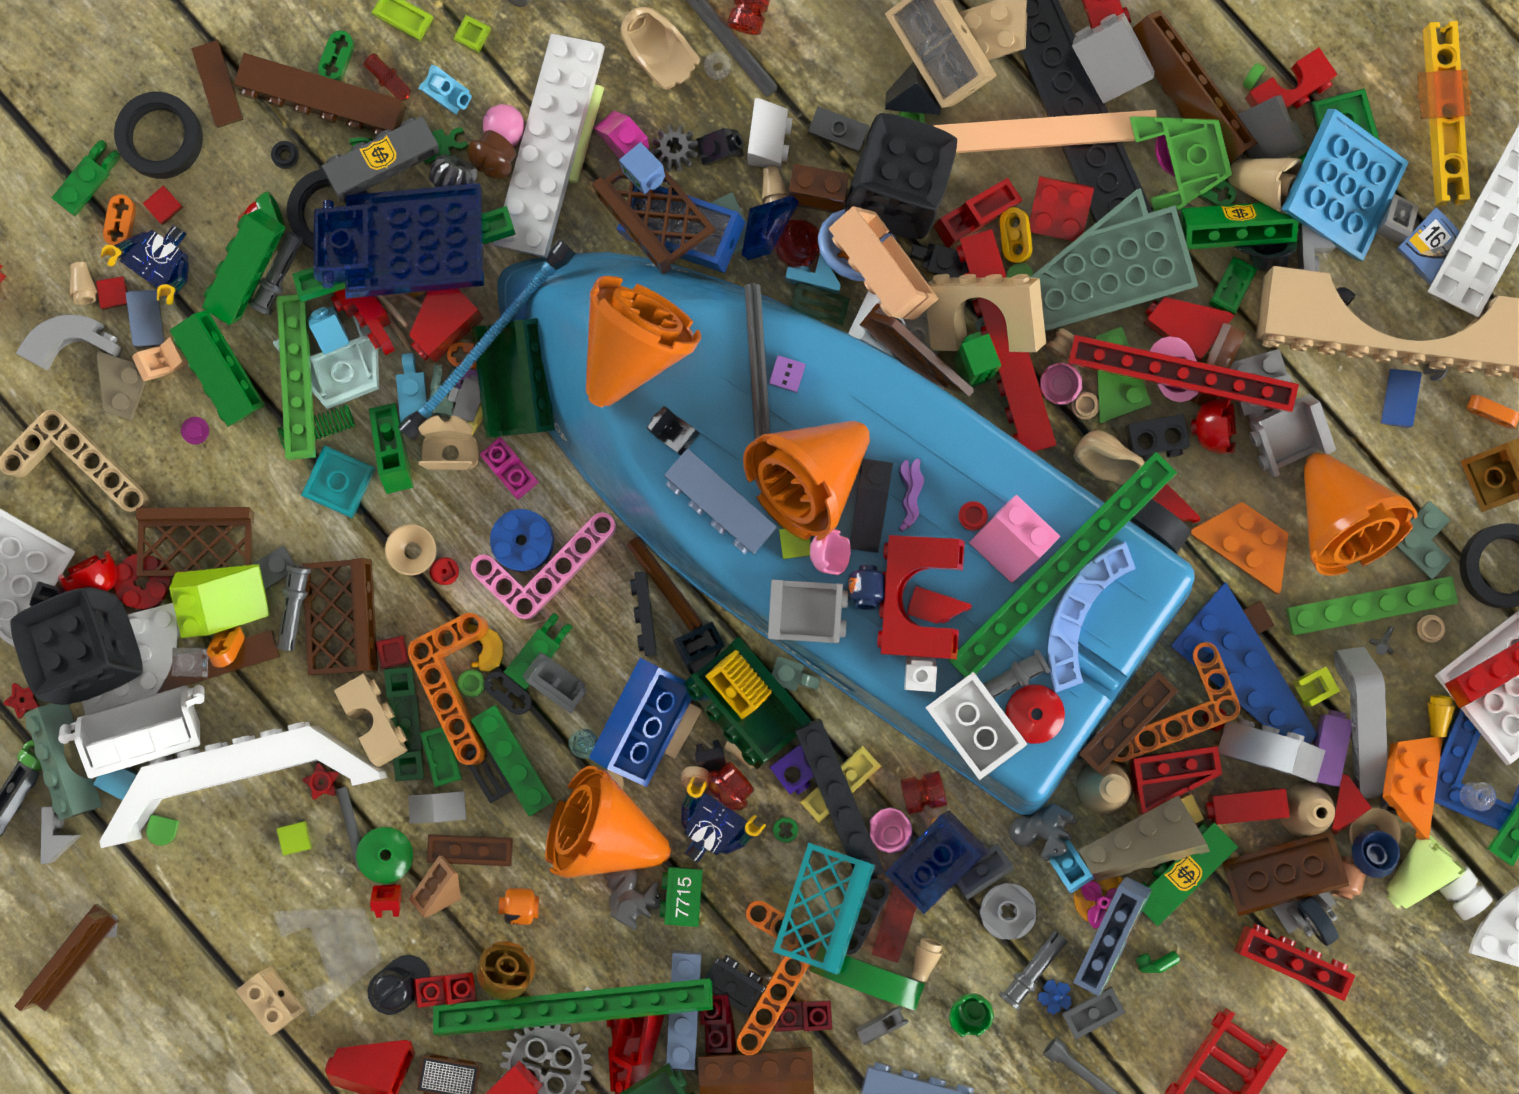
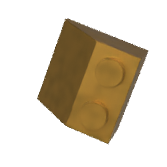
[1460,438,1519,512]

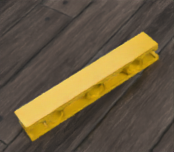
[1423,21,1470,206]

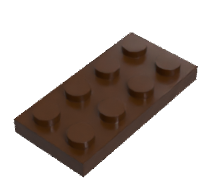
[1222,830,1349,916]

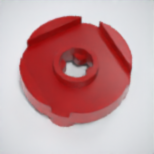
[114,554,172,610]

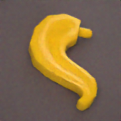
[468,624,504,672]

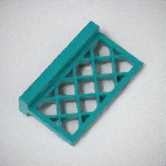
[773,843,875,974]

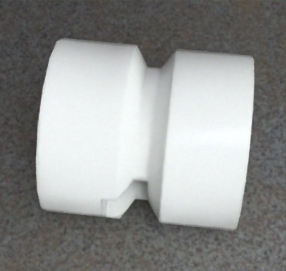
[1439,866,1493,920]

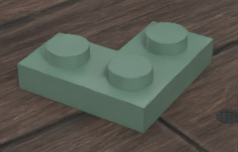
[1395,501,1452,580]

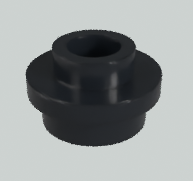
[271,141,299,169]

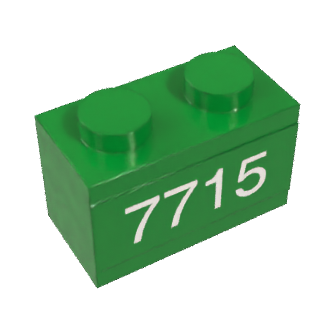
[659,866,703,927]

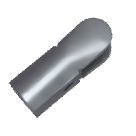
[855,1006,909,1045]

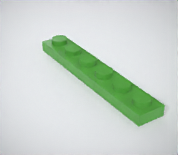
[277,294,316,460]
[1286,576,1458,636]

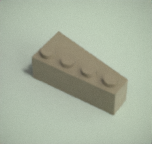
[1079,795,1210,882]

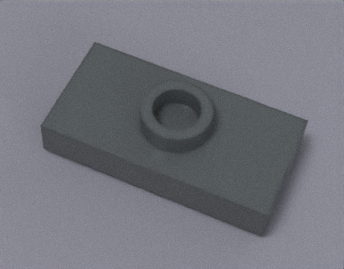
[808,106,869,153]

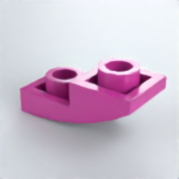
[479,437,539,500]

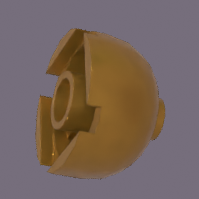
[477,941,535,1000]

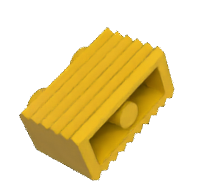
[705,650,771,719]

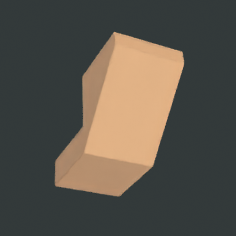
[132,336,188,381]

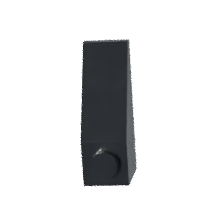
[850,459,893,553]

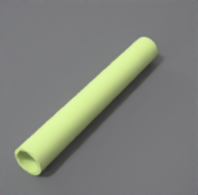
[568,84,604,183]

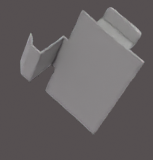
[447,375,481,422]

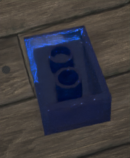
[884,810,989,914]

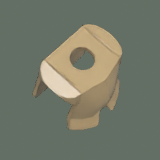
[418,415,480,471]

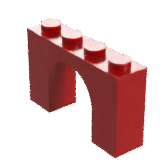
[877,535,965,660]

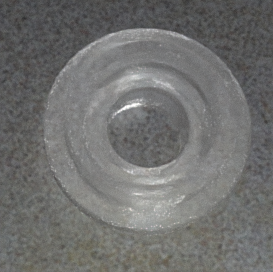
[704,52,731,80]

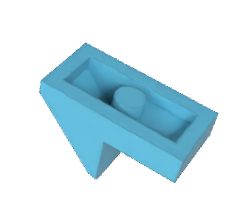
[785,253,841,295]
[1049,839,1094,894]

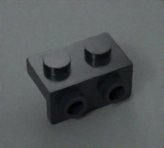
[703,955,766,1015]

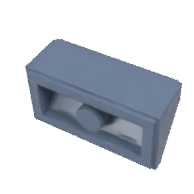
[126,290,165,349]

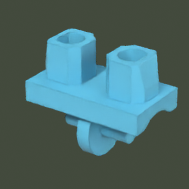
[418,64,472,115]

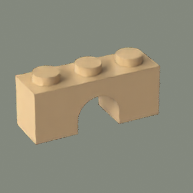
[334,674,408,768]

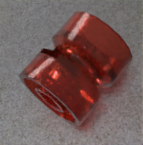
[727,0,770,35]
[900,771,947,815]

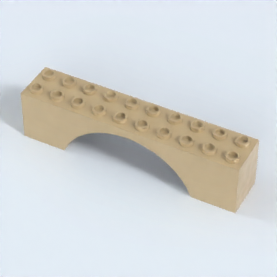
[1255,266,1519,380]

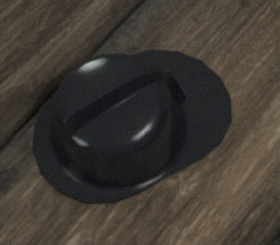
[1234,242,1297,272]
[367,955,430,1015]

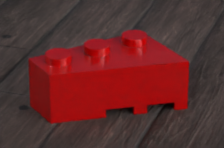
[1129,746,1222,815]

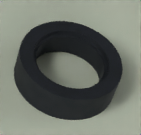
[114,91,203,179]
[287,169,374,255]
[1117,485,1191,554]
[1459,523,1519,608]

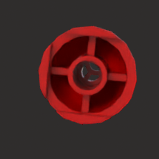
[1191,398,1236,454]
[58,551,117,592]

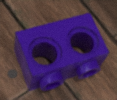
[770,744,813,795]

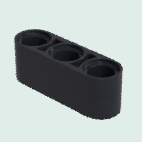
[846,877,890,954]

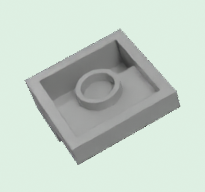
[1230,349,1297,421]

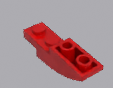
[316,262,395,356]

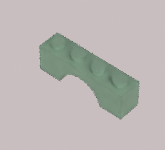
[24,703,102,821]

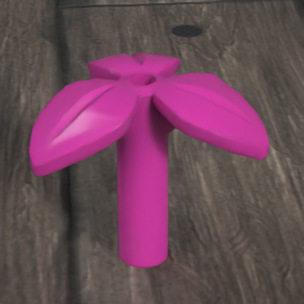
[1081,880,1117,929]

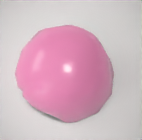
[483,104,525,147]
[1040,362,1082,405]
[810,529,851,575]
[870,808,912,854]

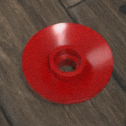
[1005,684,1065,744]

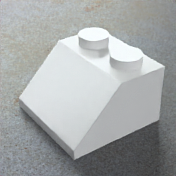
[748,98,793,169]

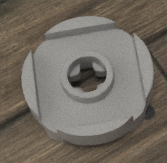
[979,882,1036,940]

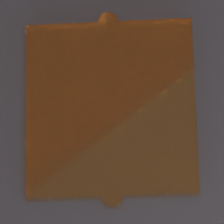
[1416,70,1472,119]

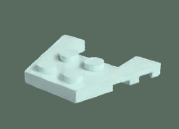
[273,316,379,409]

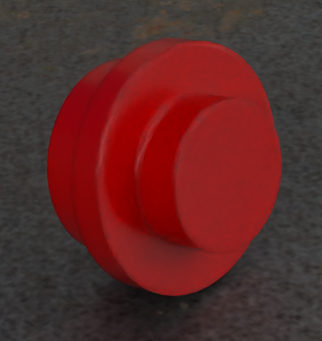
[958,501,988,531]

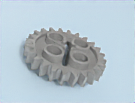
[500,1024,593,1094]

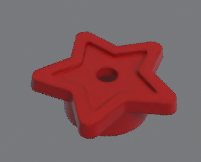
[3,683,40,719]
[302,763,339,800]

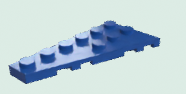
[1169,582,1318,744]

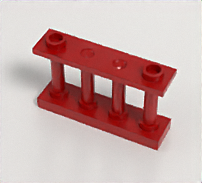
[1164,1008,1288,1094]

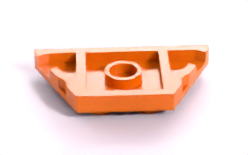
[1190,502,1289,595]
[1382,737,1443,841]

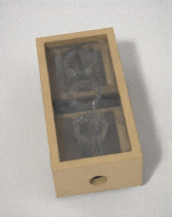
[885,0,997,108]

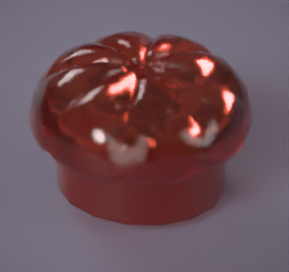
[773,219,820,268]
[707,761,755,811]

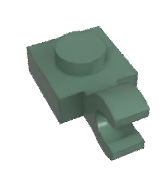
[772,656,821,692]

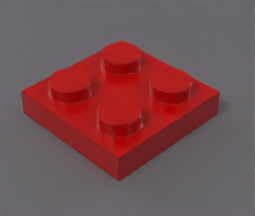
[1030,176,1094,241]

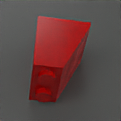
[409,269,484,363]

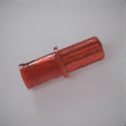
[363,53,412,101]

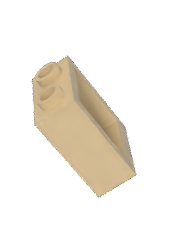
[236,966,306,1036]

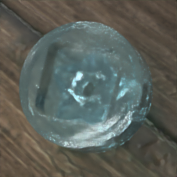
[569,728,598,758]

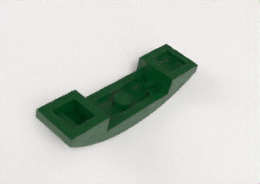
[384,667,424,782]

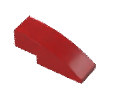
[933,178,1023,248]

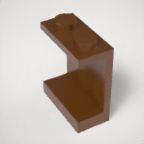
[788,164,849,213]

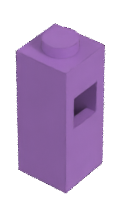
[1313,710,1351,787]

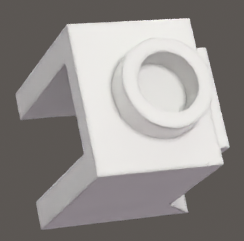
[904,656,937,692]

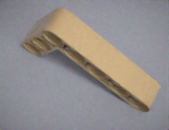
[0,410,150,514]

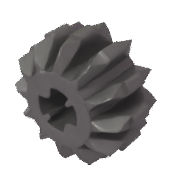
[651,125,698,172]
[429,154,477,196]

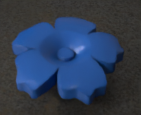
[1038,979,1072,1015]

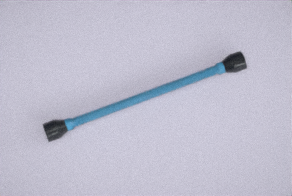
[398,239,576,441]

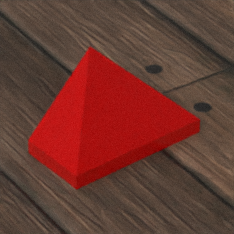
[1332,774,1371,835]

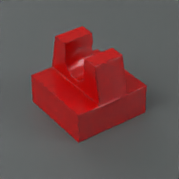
[370,884,402,918]

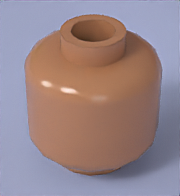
[1330,856,1366,900]

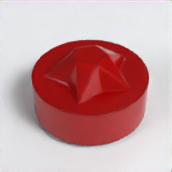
[429,557,459,585]

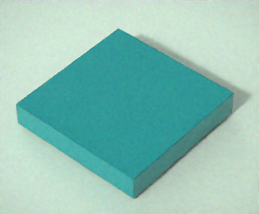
[301,445,376,519]

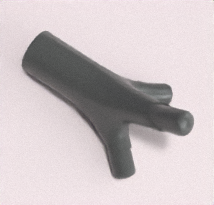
[1369,626,1394,655]

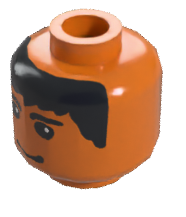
[498,888,539,925]

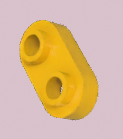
[1000,207,1033,263]

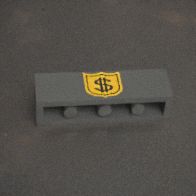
[322,116,439,202]

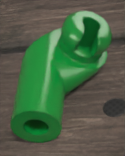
[1135,951,1180,973]

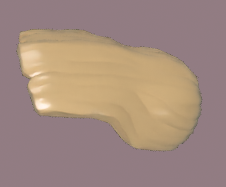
[620,7,700,90]
[1073,430,1145,485]

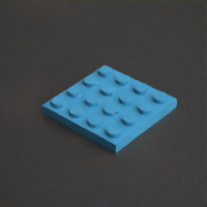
[1281,109,1409,261]

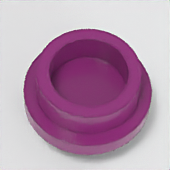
[181,417,210,445]

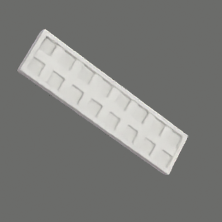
[493,34,605,258]
[1427,124,1519,318]

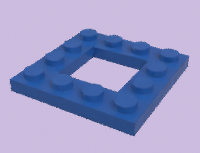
[1434,708,1519,831]

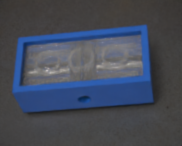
[617,186,746,273]

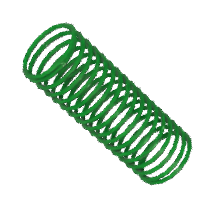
[277,404,355,450]

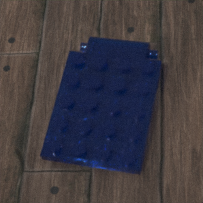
[313,183,484,299]

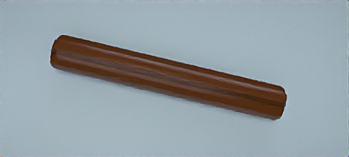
[627,537,703,631]

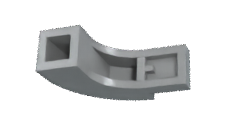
[16,315,123,370]

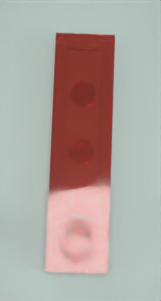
[871,846,934,963]

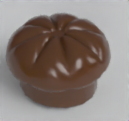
[467,130,516,179]

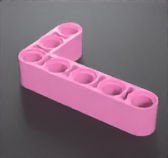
[471,512,616,620]

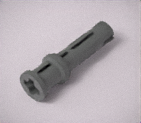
[248,231,304,315]
[276,564,312,651]
[983,649,1051,699]
[998,931,1068,1011]

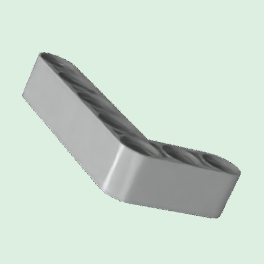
[1334,646,1387,799]

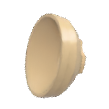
[385,524,437,576]
[1348,808,1401,845]

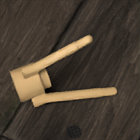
[372,283,423,352]

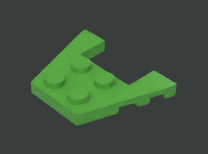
[1129,116,1232,212]

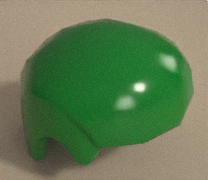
[949,993,994,1037]

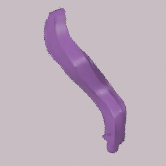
[898,458,924,532]

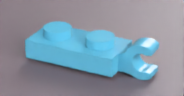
[396,353,428,423]

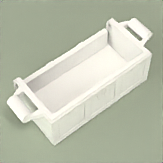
[58,685,205,778]

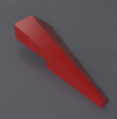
[606,1014,665,1094]

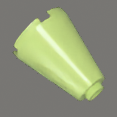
[1386,835,1466,909]

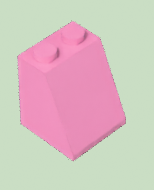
[969,495,1060,583]

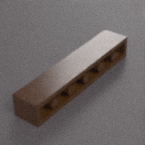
[1132,10,1258,164]
[234,53,407,136]

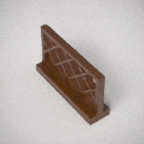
[592,168,715,274]
[860,303,974,396]
[136,507,254,578]
[302,558,378,675]
[1077,671,1178,774]
[14,904,119,1011]

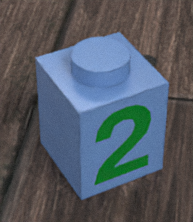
[619,142,666,194]

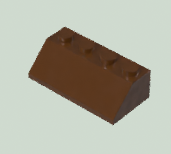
[698,1047,814,1094]

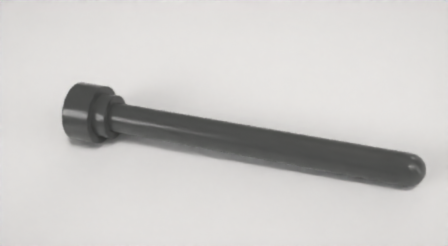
[1043,1037,1120,1094]

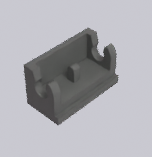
[522,652,587,714]

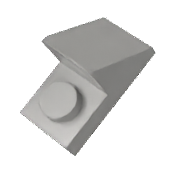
[1297,223,1336,272]
[40,806,82,864]

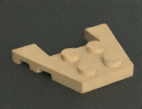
[951,0,1027,61]

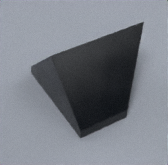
[885,62,941,115]
[673,622,725,675]

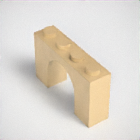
[926,274,1046,352]

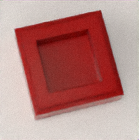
[143,185,184,225]
[96,276,128,310]
[376,635,410,669]

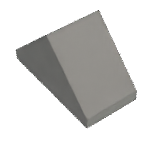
[1376,194,1419,244]
[408,791,466,824]

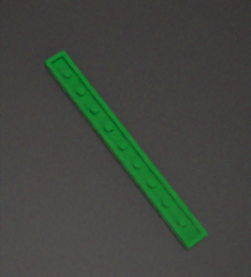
[947,452,1177,678]
[433,978,713,1037]

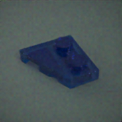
[742,195,798,260]

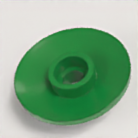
[356,827,413,884]

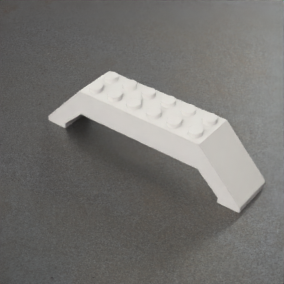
[99,722,388,848]

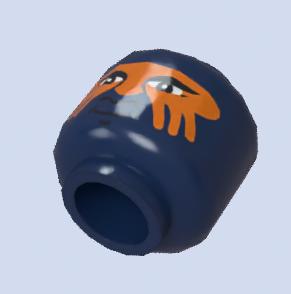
[848,565,886,610]

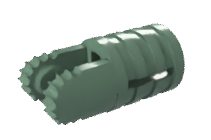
[430,364,457,417]

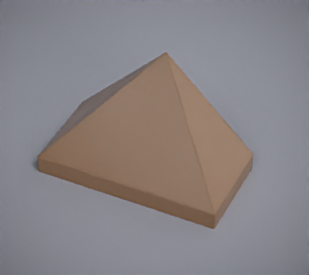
[409,855,461,918]

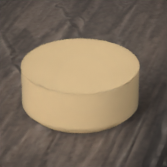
[681,766,709,788]

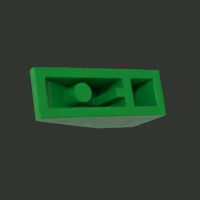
[369,402,414,494]

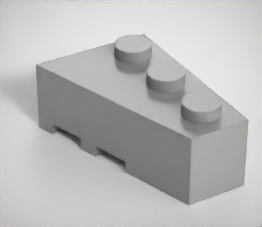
[1218,718,1325,783]

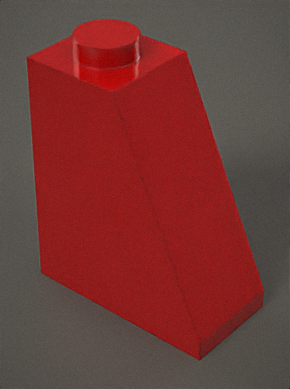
[1144,297,1234,362]
[1205,787,1290,825]
[325,1040,415,1094]

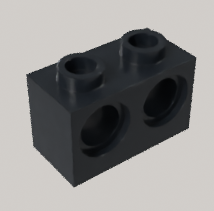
[1125,414,1190,462]

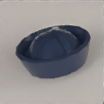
[1352,829,1400,878]

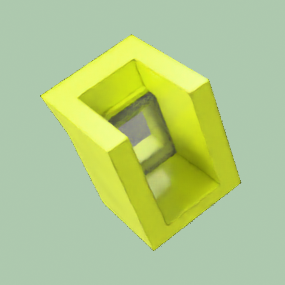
[1292,666,1340,706]

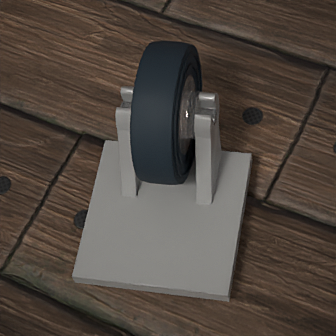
[1271,892,1339,946]

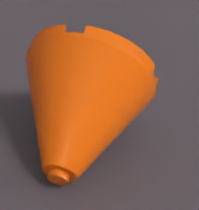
[586,276,701,407]
[743,421,870,541]
[1303,452,1417,576]
[545,766,671,878]

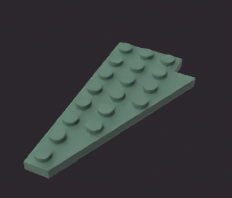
[975,188,1198,336]

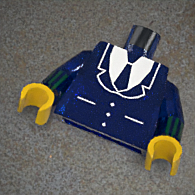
[100,225,189,305]
[681,777,766,863]

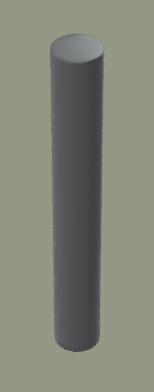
[336,787,361,871]

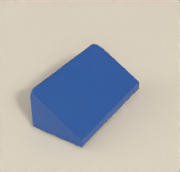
[1381,369,1422,428]

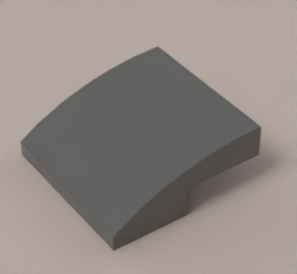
[1238,95,1306,159]

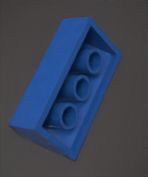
[589,658,692,787]

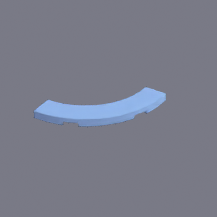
[1047,541,1136,693]

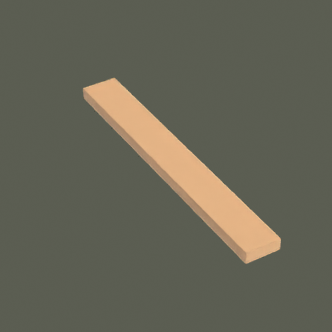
[934,110,1157,153]

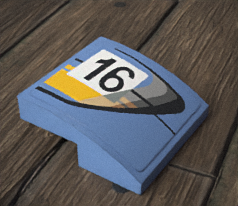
[1396,207,1460,285]

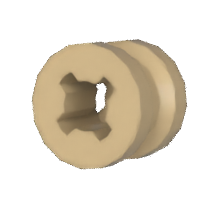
[1046,328,1074,362]

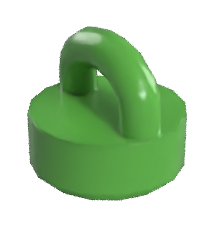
[17,740,42,771]

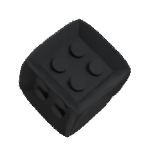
[845,113,957,239]
[10,587,143,705]

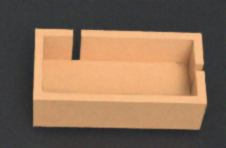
[828,206,939,320]

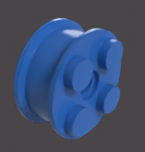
[490,509,554,572]

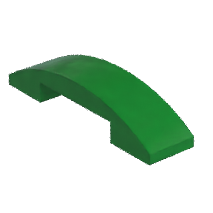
[809,944,925,1010]

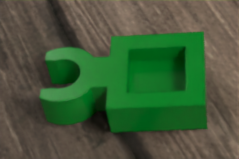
[423,127,468,165]

